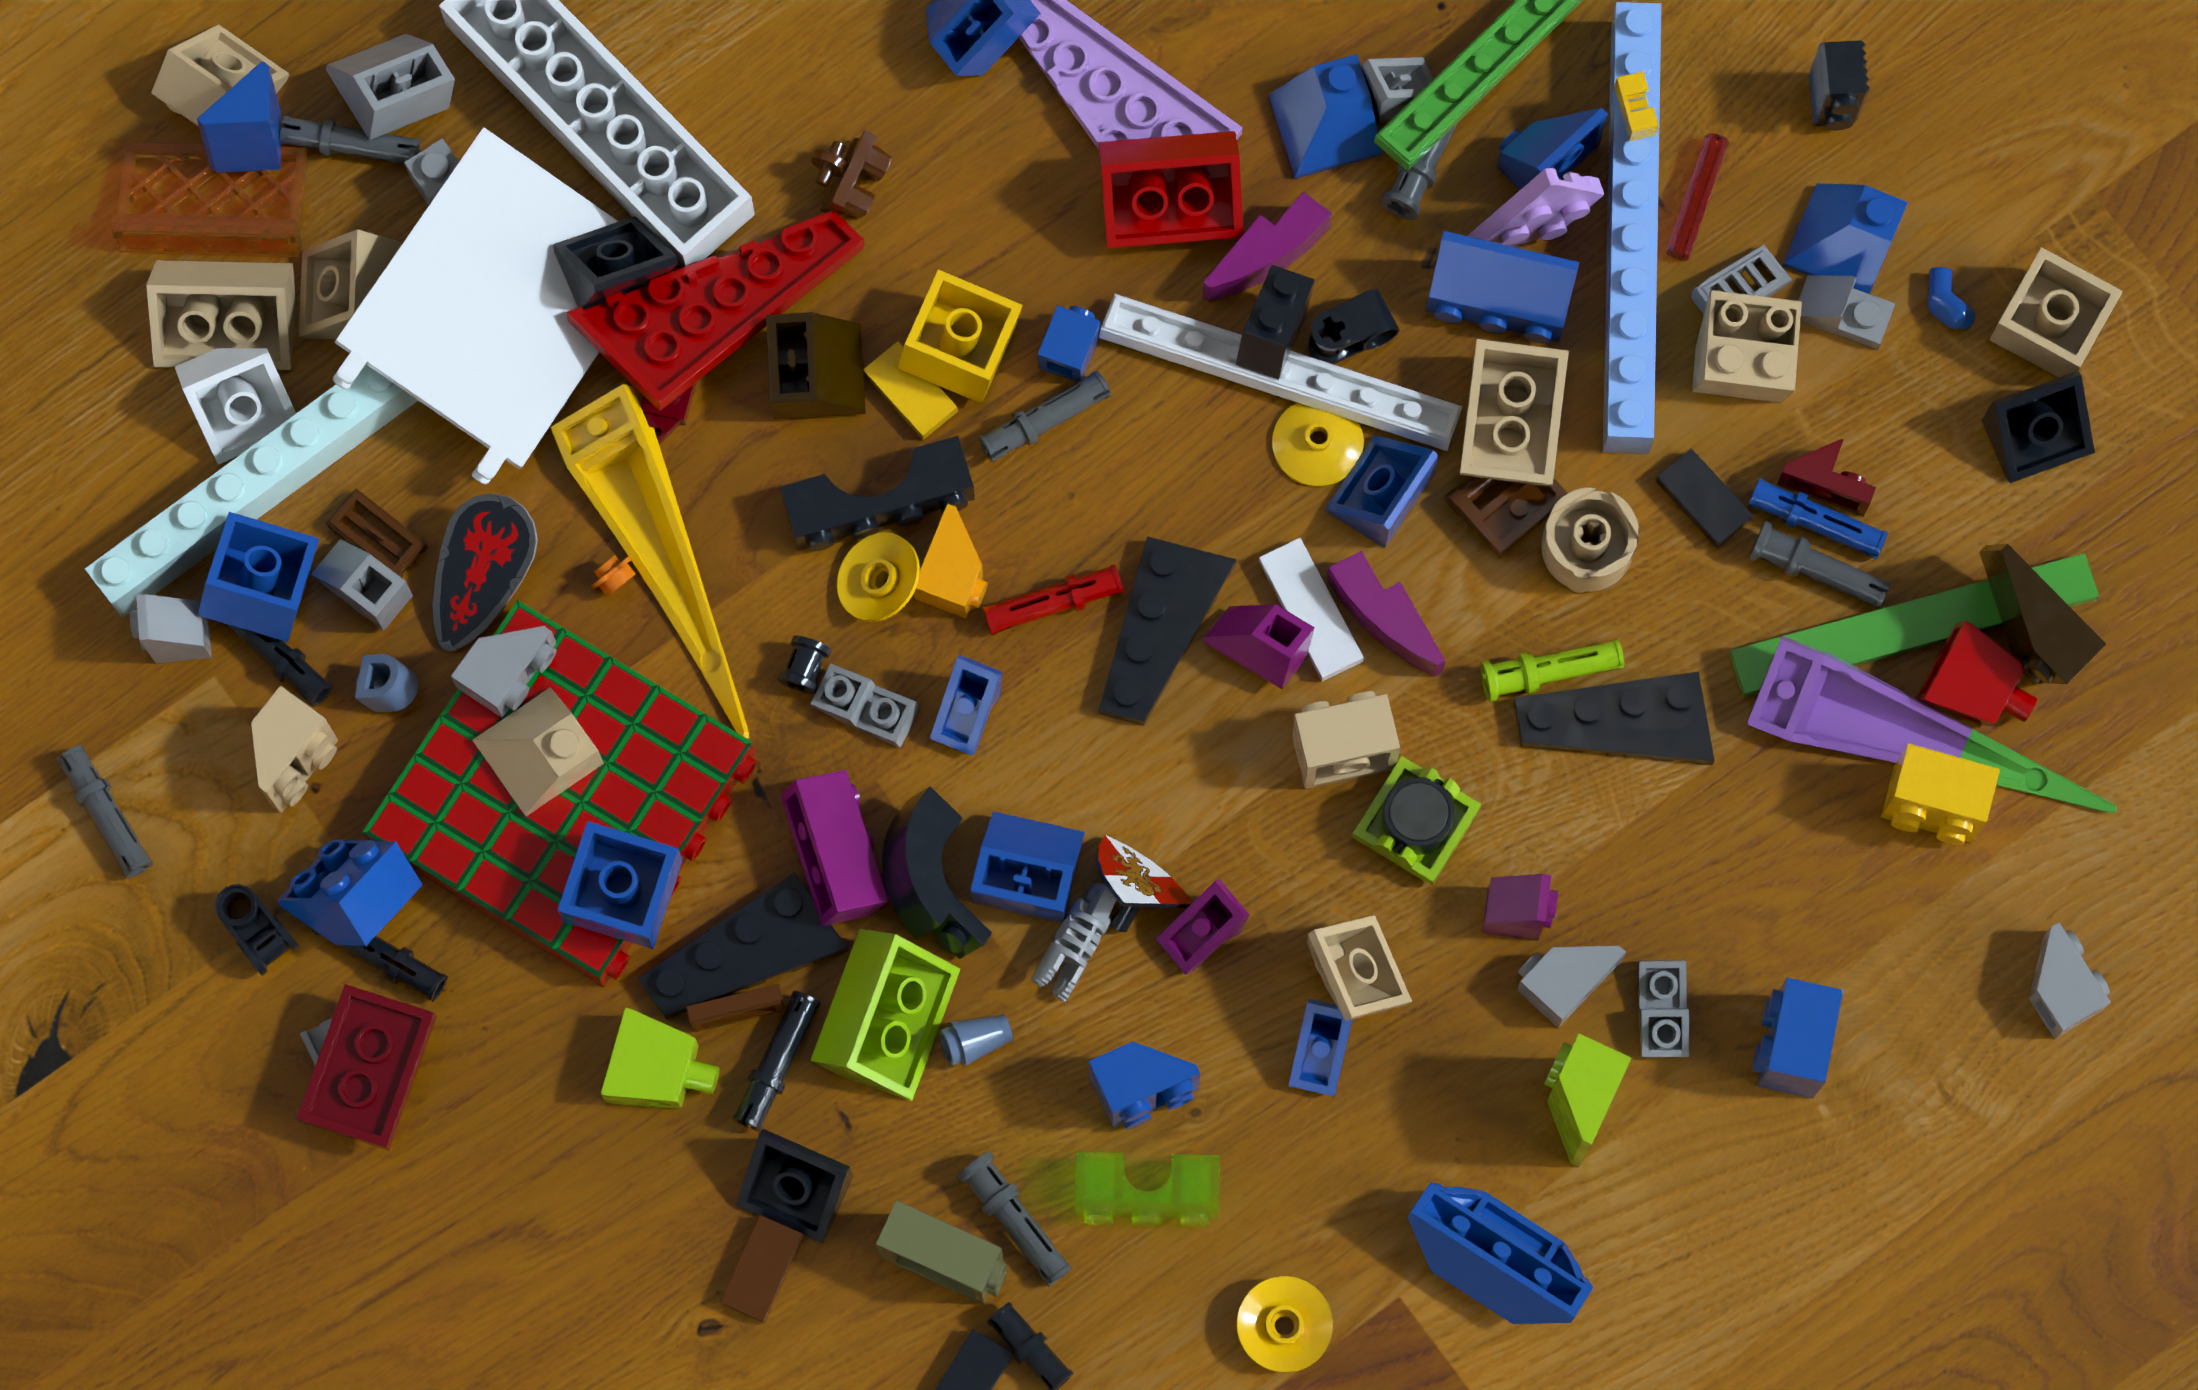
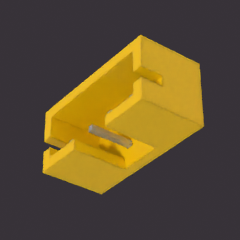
[1615,71,1659,142]

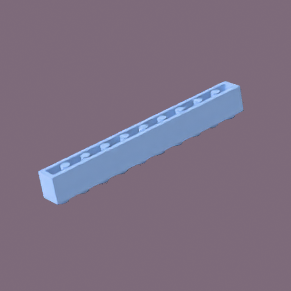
[1603,2,1661,454]

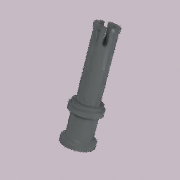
[1380,124,1457,220]
[1748,521,1891,609]
[956,1151,1072,1287]

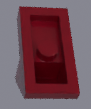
[1777,439,1876,517]

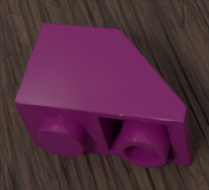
[1204,604,1315,689]
[1482,874,1558,940]

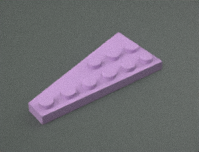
[1019,0,1243,150]

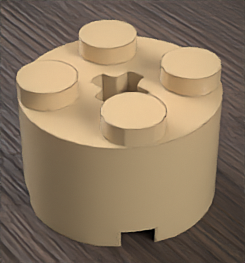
[1541,487,1639,593]

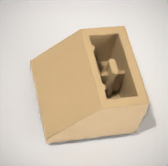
[1692,290,1802,403]
[251,686,338,813]

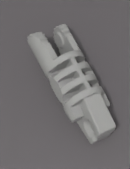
[1031,883,1117,1002]

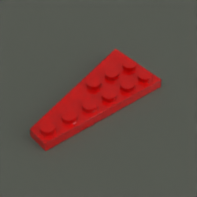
[567,210,864,411]

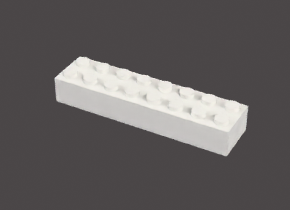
[439,0,755,268]

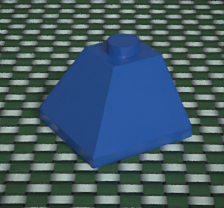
[1268,54,1382,179]
[1497,108,1608,190]
[1782,183,1908,294]

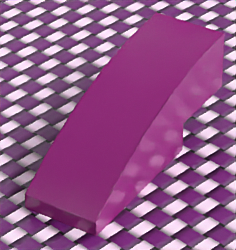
[1203,192,1332,302]
[1327,551,1445,677]

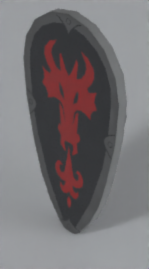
[432,493,538,652]

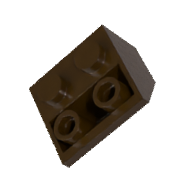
[766,312,866,420]

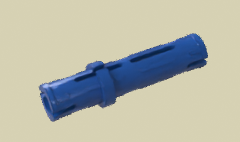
[1748,478,1888,559]

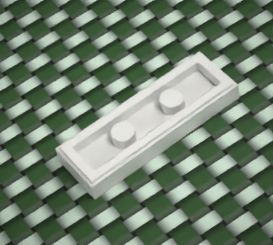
[1259,538,1364,681]

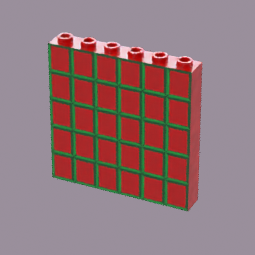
[362,600,757,987]

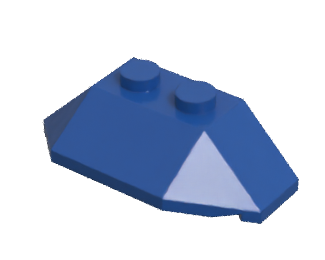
[1407,1182,1594,1324]

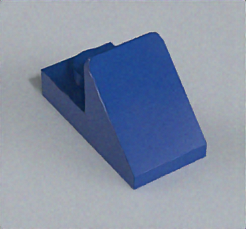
[930,655,1003,756]
[1288,998,1352,1097]

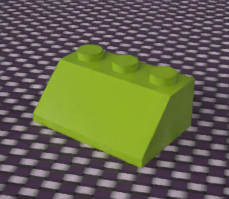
[810,929,961,1101]
[1544,1033,1632,1167]

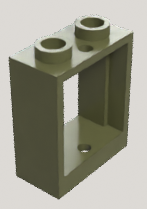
[876,1200,1008,1304]

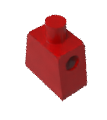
[1916,621,2037,726]

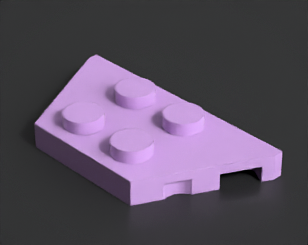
[1468,168,1604,247]

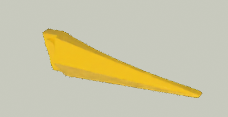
[550,384,749,738]

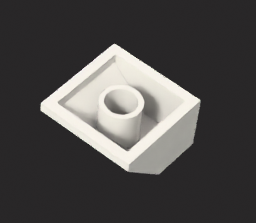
[175,348,296,465]

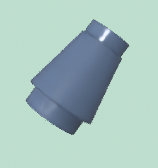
[939,1014,1013,1067]

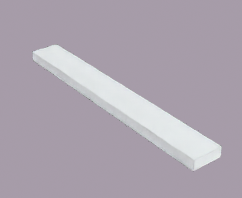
[1099,294,1462,451]

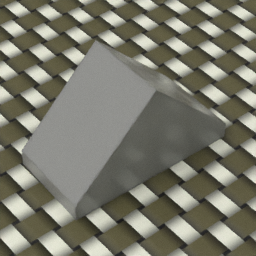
[1362,57,1434,125]

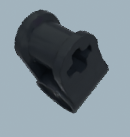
[1308,289,1400,364]
[215,884,299,976]

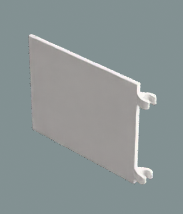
[333,127,619,485]

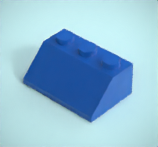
[1426,231,1579,344]

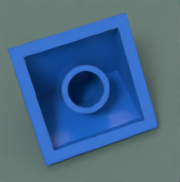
[197,61,282,173]
[1325,435,1438,548]

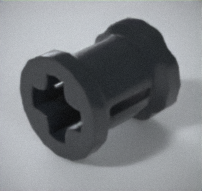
[777,635,832,694]

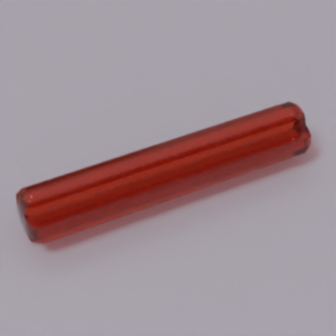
[1666,133,1729,261]

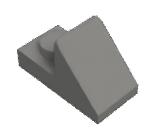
[1798,275,1896,350]

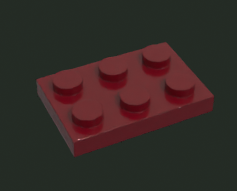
[296,984,437,1151]

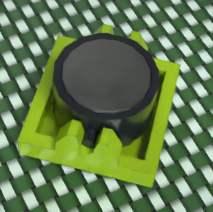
[1352,756,1482,886]

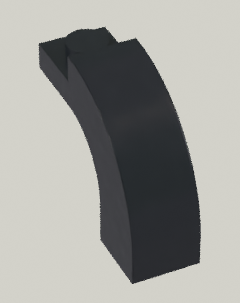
[882,786,992,959]

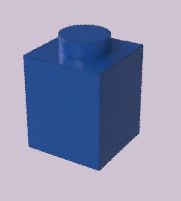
[1038,305,1100,382]

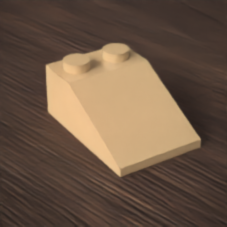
[1460,339,1569,487]

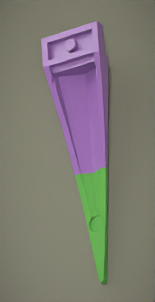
[1747,636,2117,813]

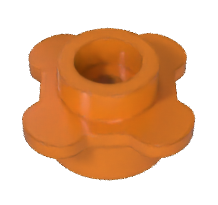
[591,555,636,596]

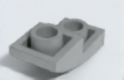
[810,663,921,748]
[1637,960,1689,1057]

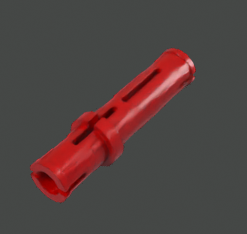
[983,564,1124,635]

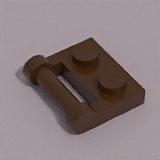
[1444,477,1568,558]

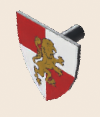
[1096,835,1193,932]

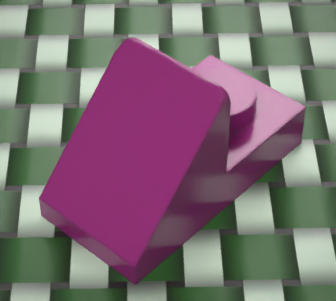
[1156,879,1249,975]

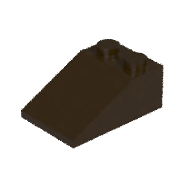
[1979,544,2106,684]

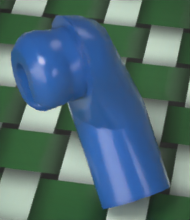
[1928,267,1975,330]

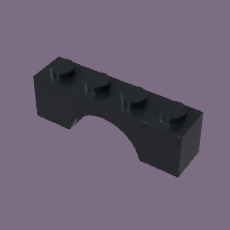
[780,436,975,552]

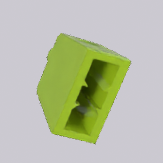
[601,1008,720,1109]

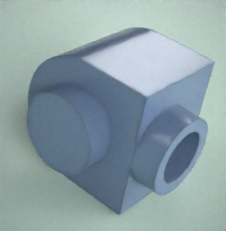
[355,654,418,712]

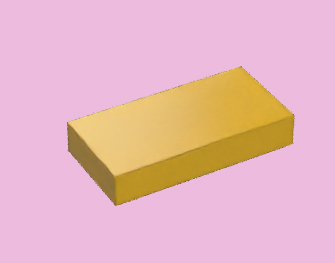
[863,341,958,440]

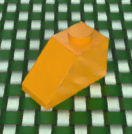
[914,504,988,618]

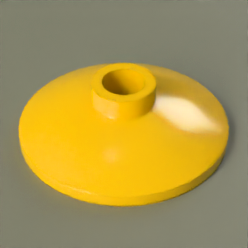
[1272,403,1364,487]
[837,532,920,622]
[1237,1276,1333,1373]

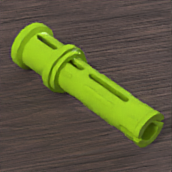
[1480,639,1625,702]

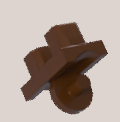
[811,130,892,219]

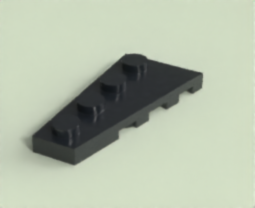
[1099,536,1237,726]
[1514,671,1715,765]
[638,872,848,1019]

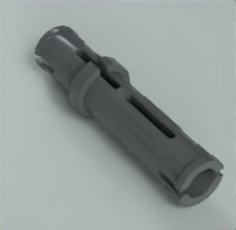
[280,115,420,164]
[978,371,1111,463]
[56,745,153,879]

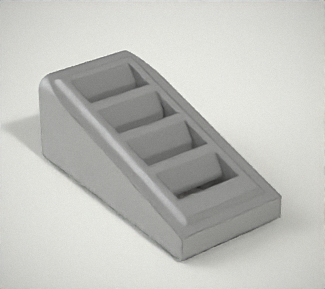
[1691,245,1792,314]

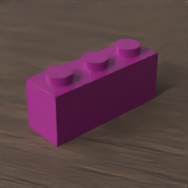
[780,770,889,926]

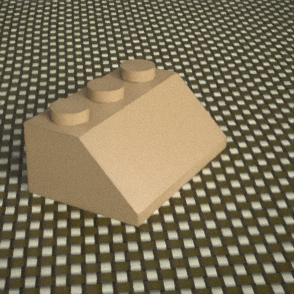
[146,260,296,370]

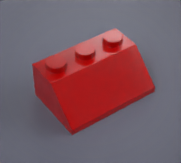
[1098,131,1244,248]

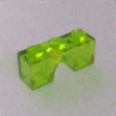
[1075,1152,1220,1227]

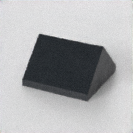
[553,216,677,310]
[1982,371,2095,483]
[736,1129,853,1243]

